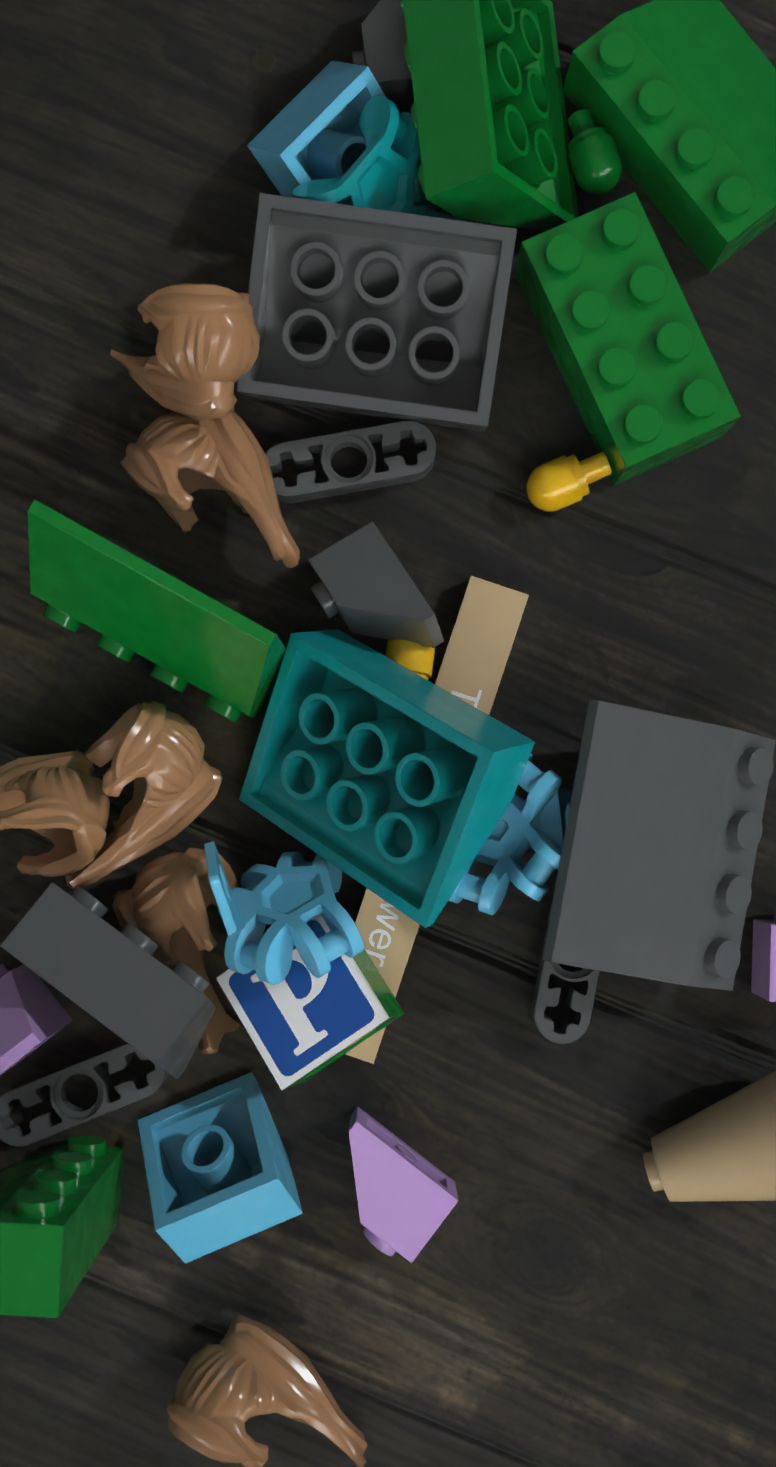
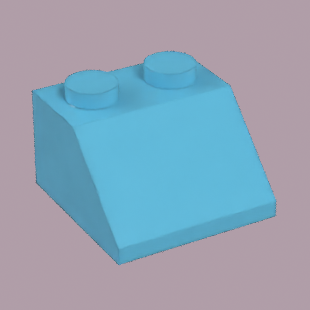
[247,61,421,205]
[138,1072,303,1264]

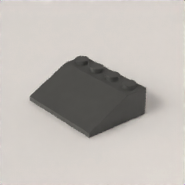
[237,193,517,432]
[542,700,776,991]

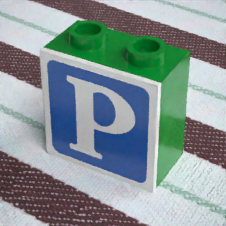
[216,915,405,1090]

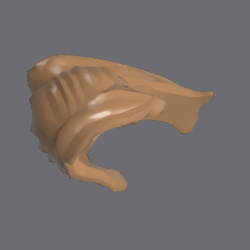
[110,283,260,421]
[120,411,300,568]
[66,701,223,889]
[0,750,110,877]
[112,848,240,1054]
[166,1314,368,1467]

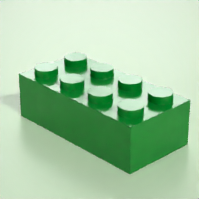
[514,192,741,486]

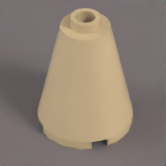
[643,1071,776,1202]

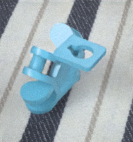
[448,754,573,916]
[204,841,364,985]

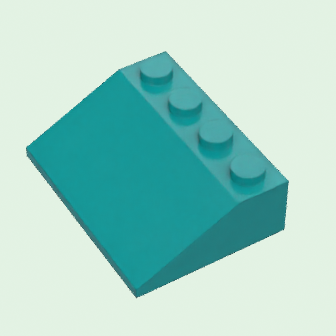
[239,629,535,928]

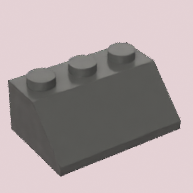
[0,882,216,1080]

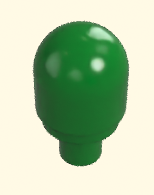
[567,109,623,196]

